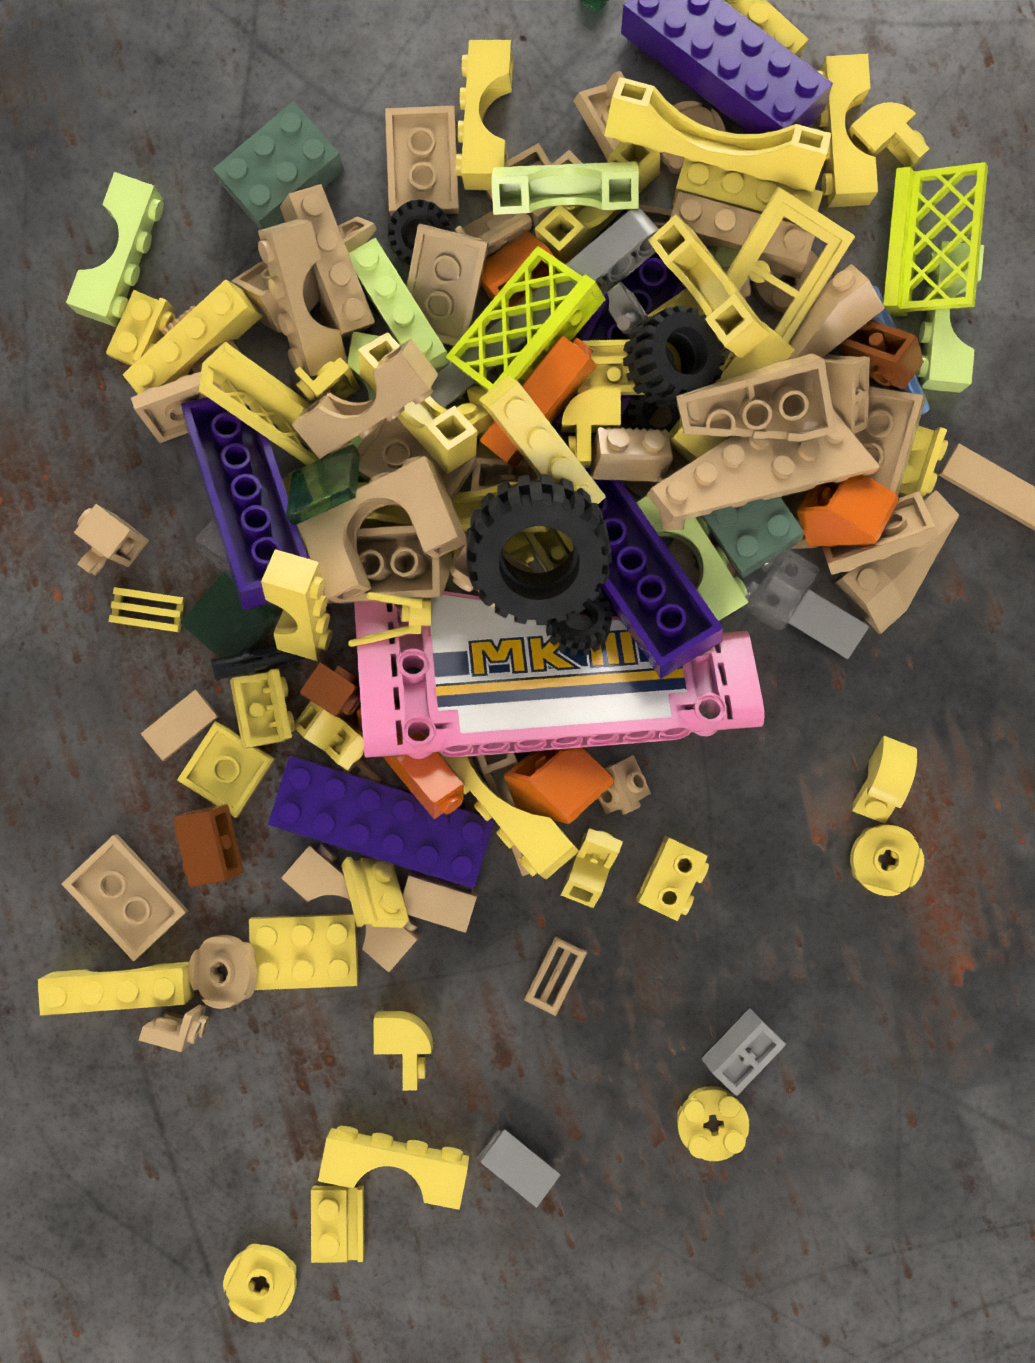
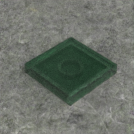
[286,444,360,525]
[179,570,280,667]

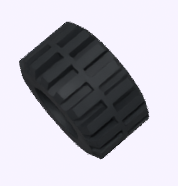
[623,305,725,408]

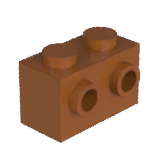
[838,320,924,390]
[299,663,361,718]
[173,804,244,887]

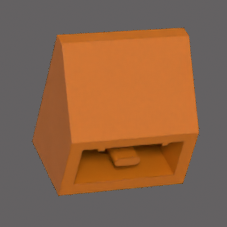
[480,231,557,309]
[796,474,899,547]
[504,747,614,824]

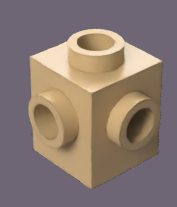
[598,755,651,815]

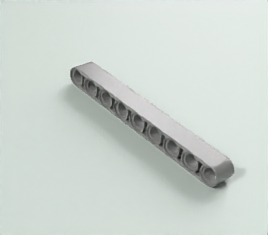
[430,208,659,409]

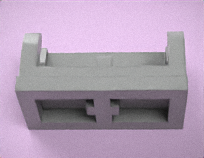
[787,587,870,659]
[701,1008,786,1096]
[477,1128,561,1208]

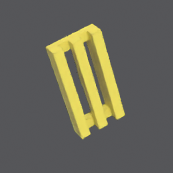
[108,587,186,633]

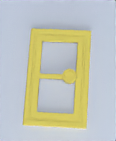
[701,187,855,344]

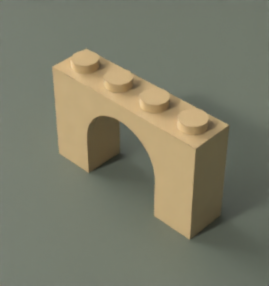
[296,456,467,604]

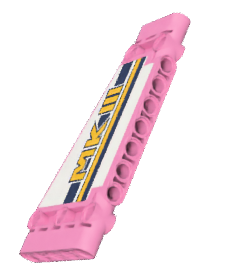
[354,591,765,759]

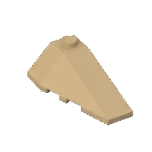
[231,217,377,333]
[787,264,885,360]
[676,353,836,442]
[832,490,959,634]

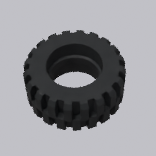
[466,474,612,625]

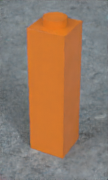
[479,335,597,469]
[357,703,463,820]

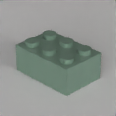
[213,101,344,230]
[701,497,804,580]

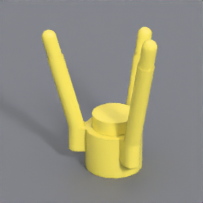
[348,592,431,647]

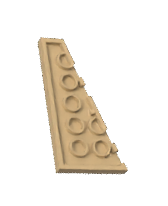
[647,410,880,523]

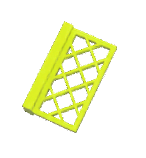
[883,162,988,317]
[445,246,606,391]

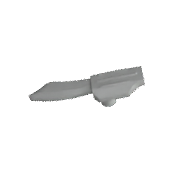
[607,282,674,368]

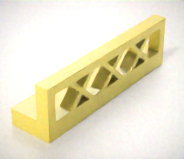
[199,342,320,470]

